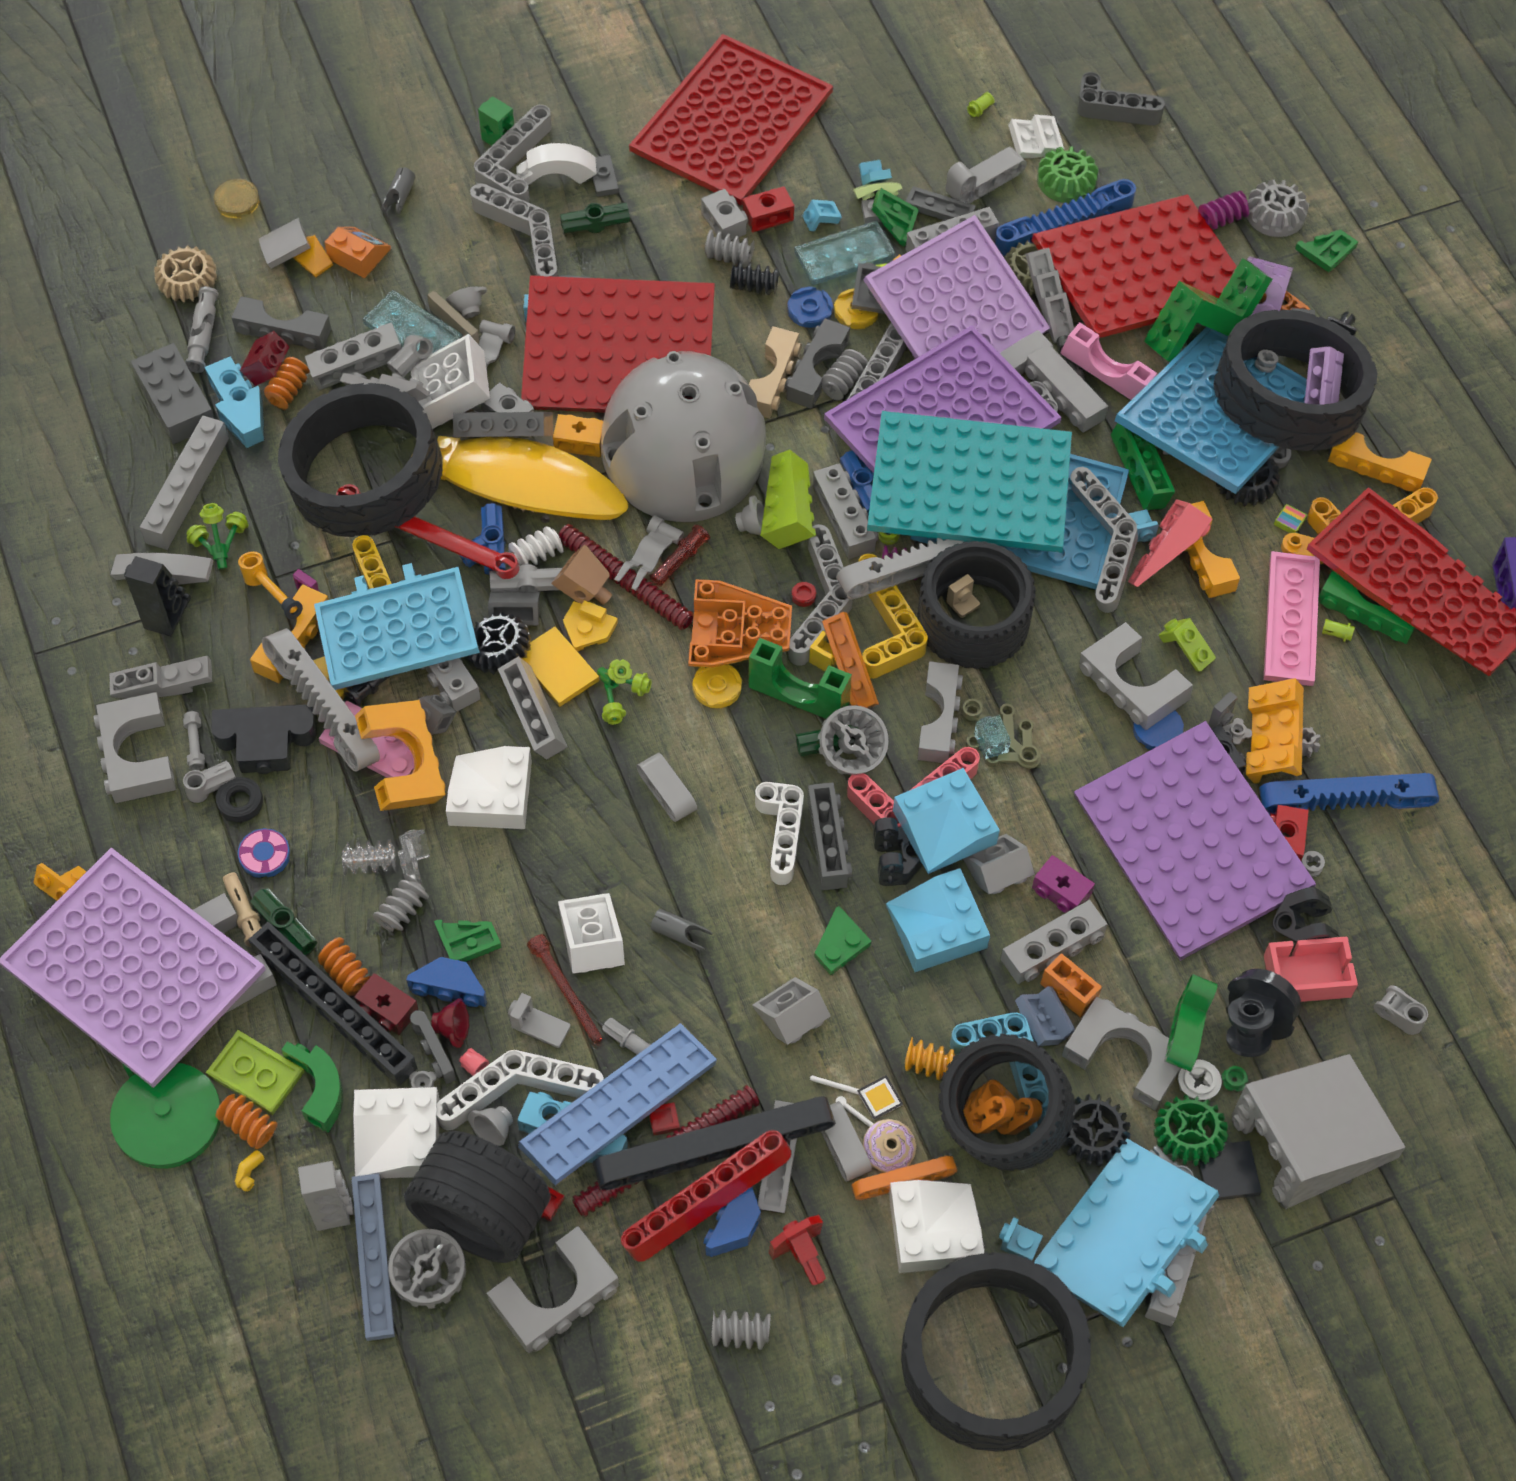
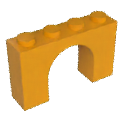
[355,700,445,811]

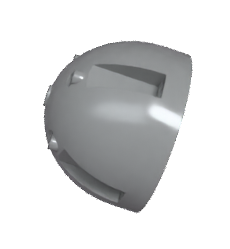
[601,351,766,522]

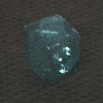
[974,715,1011,759]

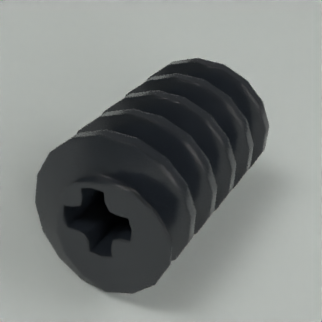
[730,261,779,295]

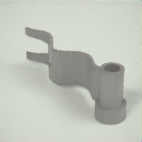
[479,320,516,369]
[614,515,684,591]

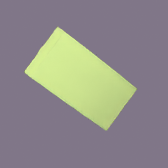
[853,182,902,200]

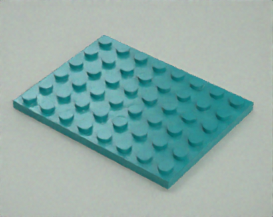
[867,411,1072,553]

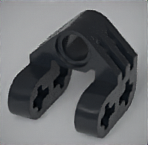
[873,817,923,886]
[1273,887,1339,943]

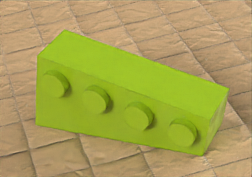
[761,449,816,549]

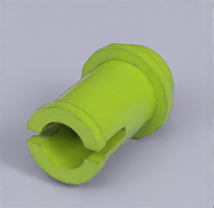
[967,92,995,117]
[1322,619,1355,642]

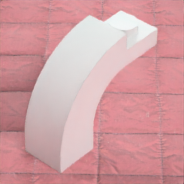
[516,143,597,185]

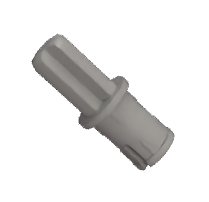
[602,1018,651,1055]

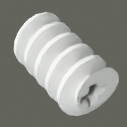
[508,526,564,566]

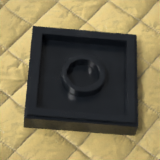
[1198,1140,1262,1201]

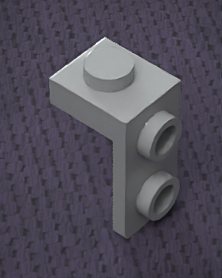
[508,993,570,1048]

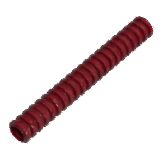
[558,524,694,630]

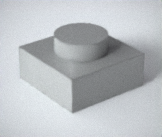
[861,199,881,224]

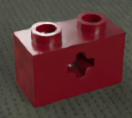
[240,331,289,386]
[354,973,419,1035]

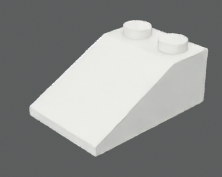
[558,893,625,973]

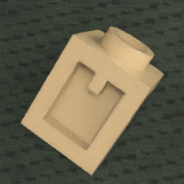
[946,574,980,618]

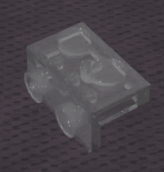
[397,829,430,883]

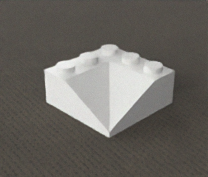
[411,334,490,429]
[446,746,532,829]
[354,1087,440,1178]
[889,1180,984,1273]

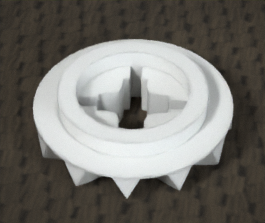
[1178,1060,1221,1101]

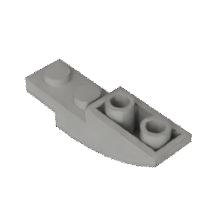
[340,372,430,401]
[110,656,212,698]

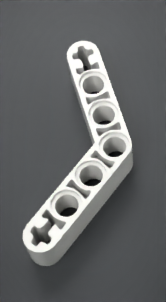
[437,1050,604,1130]

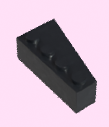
[124,556,191,637]

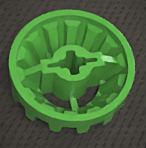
[1037,146,1098,203]

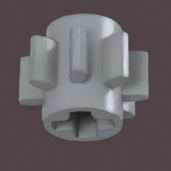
[1302,727,1321,758]

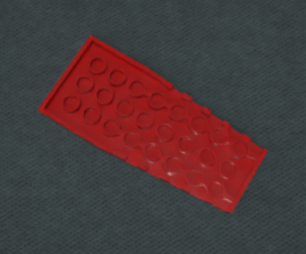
[1306,487,1516,676]

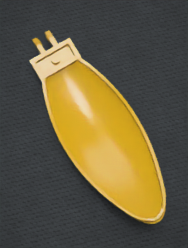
[437,436,628,520]

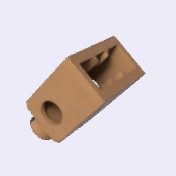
[551,545,613,605]

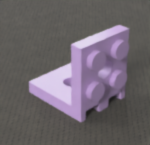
[1244,256,1293,315]

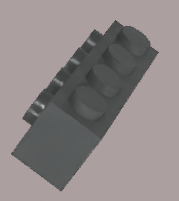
[807,782,852,890]

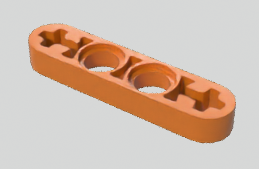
[851,1156,958,1200]

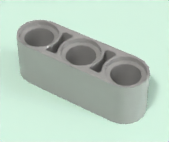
[636,753,697,822]
[821,1101,872,1182]

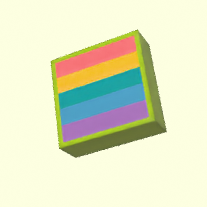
[1274,504,1307,533]

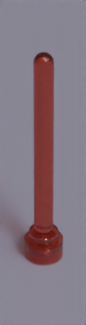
[527,934,602,1043]

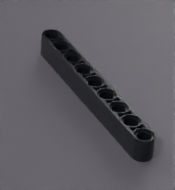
[592,1096,836,1190]

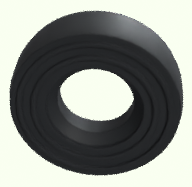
[216,777,263,822]

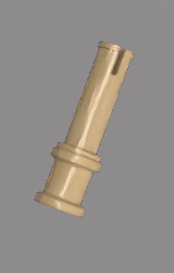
[223,872,261,947]

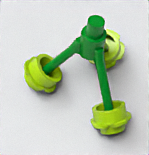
[186,503,249,570]
[597,659,652,725]

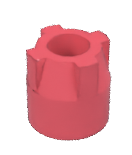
[459,1048,489,1076]

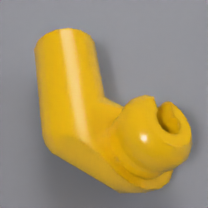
[235,1150,264,1192]

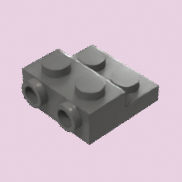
[851,262,885,314]

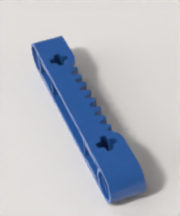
[995,179,1136,256]
[1259,773,1439,815]

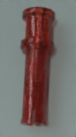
[650,524,710,587]

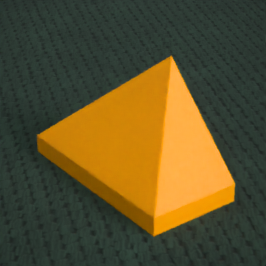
[293,235,333,278]

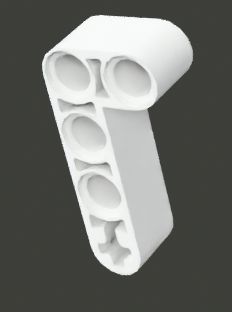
[755,782,804,885]

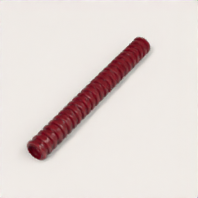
[572,1085,759,1217]

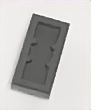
[592,155,619,197]
[1208,692,1237,728]

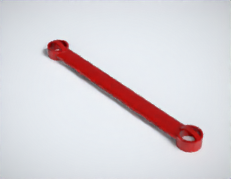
[336,484,520,579]

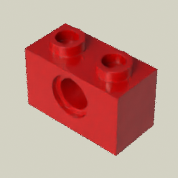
[743,186,794,233]
[1270,805,1309,861]

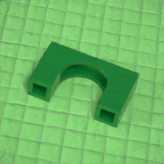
[1318,570,1415,644]
[749,638,852,719]

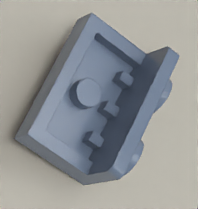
[1015,986,1075,1046]

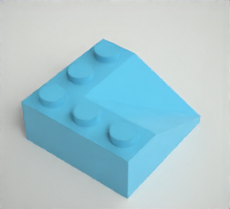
[893,768,1000,874]
[886,868,990,972]

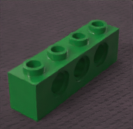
[1110,423,1175,510]

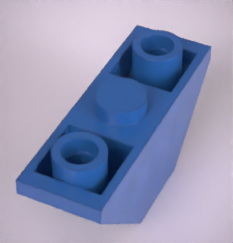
[406,957,487,1007]
[703,1187,761,1257]

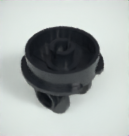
[1226,969,1301,1057]

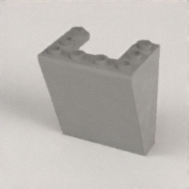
[1232,1054,1406,1209]

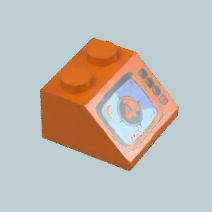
[325,227,391,279]

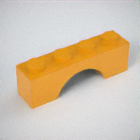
[1328,432,1432,492]
[1184,501,1240,598]
[250,584,329,683]

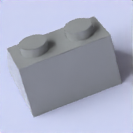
[963,834,1035,894]
[752,977,830,1045]

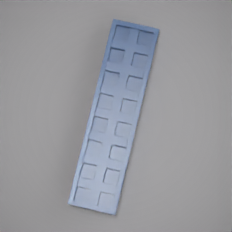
[518,1023,717,1185]

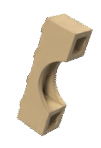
[749,326,802,418]

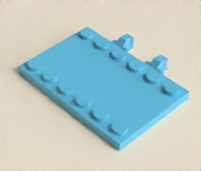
[314,563,479,690]
[1034,1139,1219,1327]

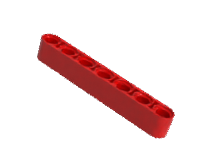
[621,1130,791,1262]

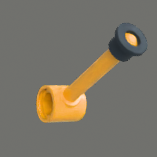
[238,552,303,619]

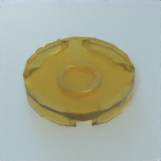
[214,179,260,218]

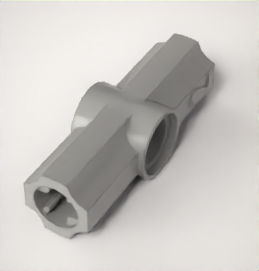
[490,564,562,592]

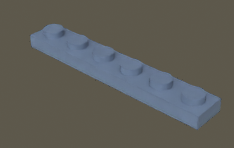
[352,1173,395,1341]

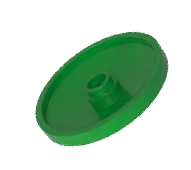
[110,1063,221,1169]

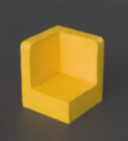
[809,631,837,671]

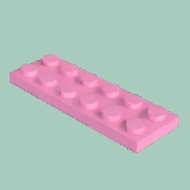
[1263,551,1320,686]

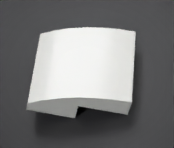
[1008,115,1064,158]

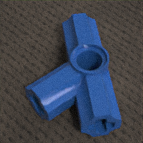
[840,450,874,515]
[459,503,506,575]

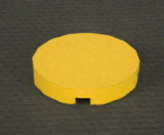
[834,289,879,329]
[693,664,742,708]

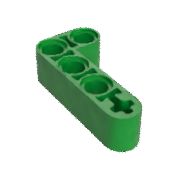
[1164,974,1218,1072]

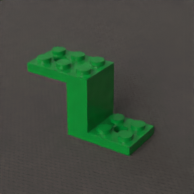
[1144,258,1273,362]

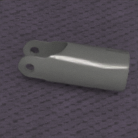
[382,167,416,214]
[651,909,713,951]

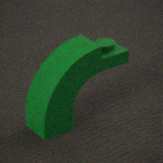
[281,1041,343,1133]

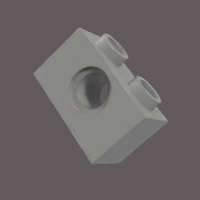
[701,189,748,240]
[481,383,534,438]

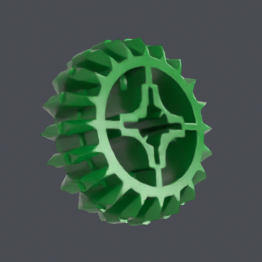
[1154,1094,1228,1167]

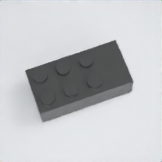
[131,343,214,444]

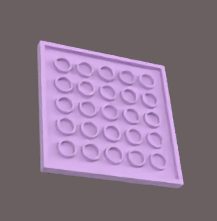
[863,215,1050,359]

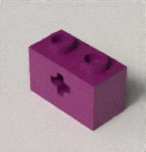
[1032,855,1095,913]

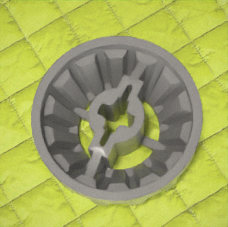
[1247,180,1309,237]
[818,706,888,775]
[388,1229,466,1309]

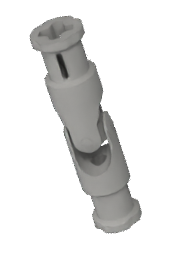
[185,286,219,373]

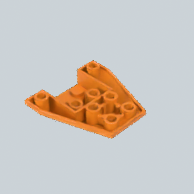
[688,579,792,668]

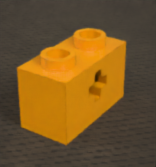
[553,414,603,457]

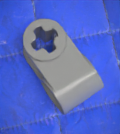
[1374,985,1428,1035]

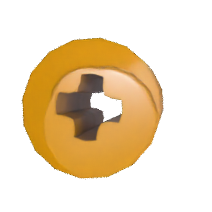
[905,1037,955,1080]

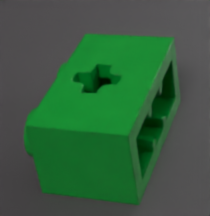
[478,96,514,146]

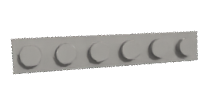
[140,416,229,550]

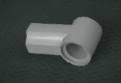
[387,334,433,377]
[183,761,236,803]

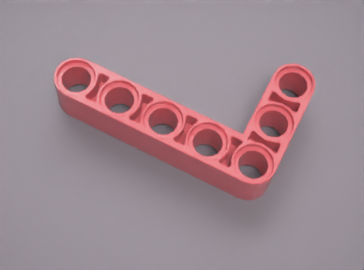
[847,747,980,827]

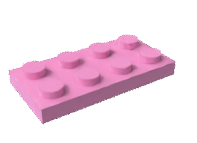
[319,700,414,778]

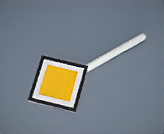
[810,1075,903,1120]

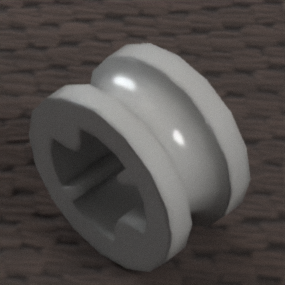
[1255,350,1278,373]
[1301,851,1325,877]

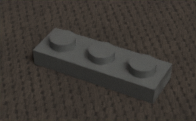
[906,186,976,220]

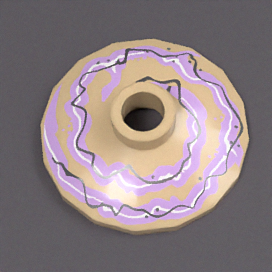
[862,1119,916,1173]

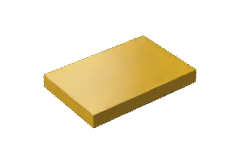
[521,627,599,707]

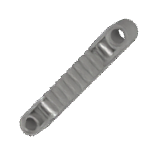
[836,538,964,599]
[262,628,380,771]

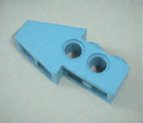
[205,357,264,448]
[517,1091,628,1163]

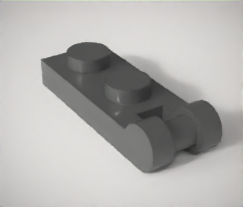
[410,1010,456,1084]

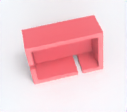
[1264,937,1358,1002]

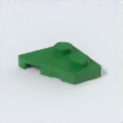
[871,188,919,247]
[1295,229,1358,273]
[814,906,871,975]
[434,920,502,962]

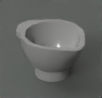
[446,286,487,319]
[736,496,764,535]
[467,1106,513,1146]

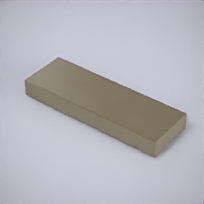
[427,291,479,345]

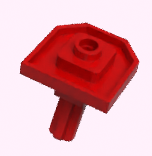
[769,1215,826,1285]

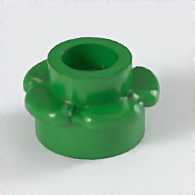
[1221,1066,1248,1092]

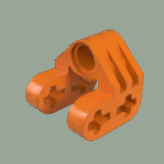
[963,1079,1042,1135]

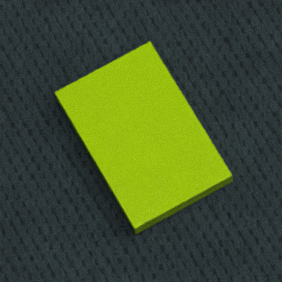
[206,1030,304,1115]

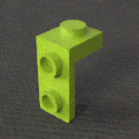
[1158,618,1216,672]

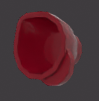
[431,998,469,1048]

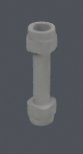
[183,711,205,771]

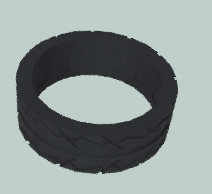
[1213,309,1378,451]
[278,383,443,537]
[901,1252,1091,1452]

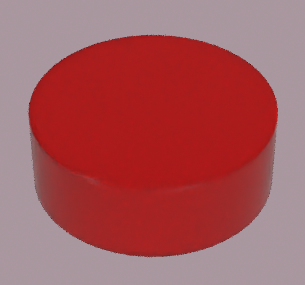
[792,582,816,607]

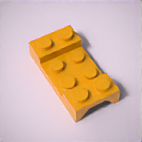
[1246,678,1304,784]

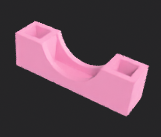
[1060,323,1157,400]

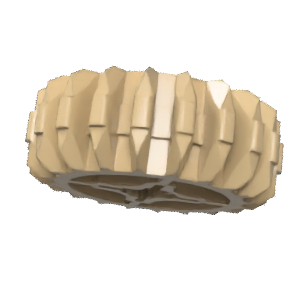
[154,245,217,303]

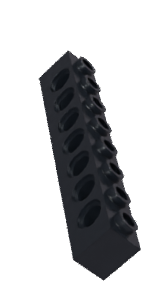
[248,922,418,1087]

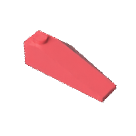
[1128,499,1212,587]

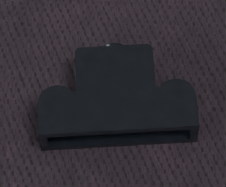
[211,704,317,774]

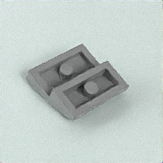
[259,218,311,269]

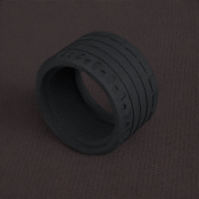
[917,541,1036,669]
[938,1034,1075,1171]
[404,1131,551,1263]

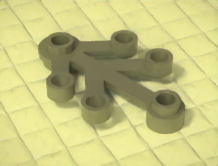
[962,699,1041,769]

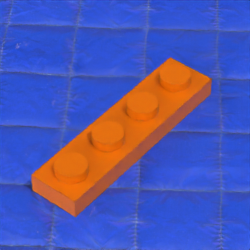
[822,612,879,709]

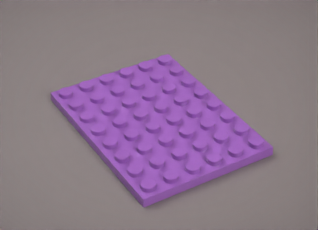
[824,325,1061,473]
[1074,721,1316,961]

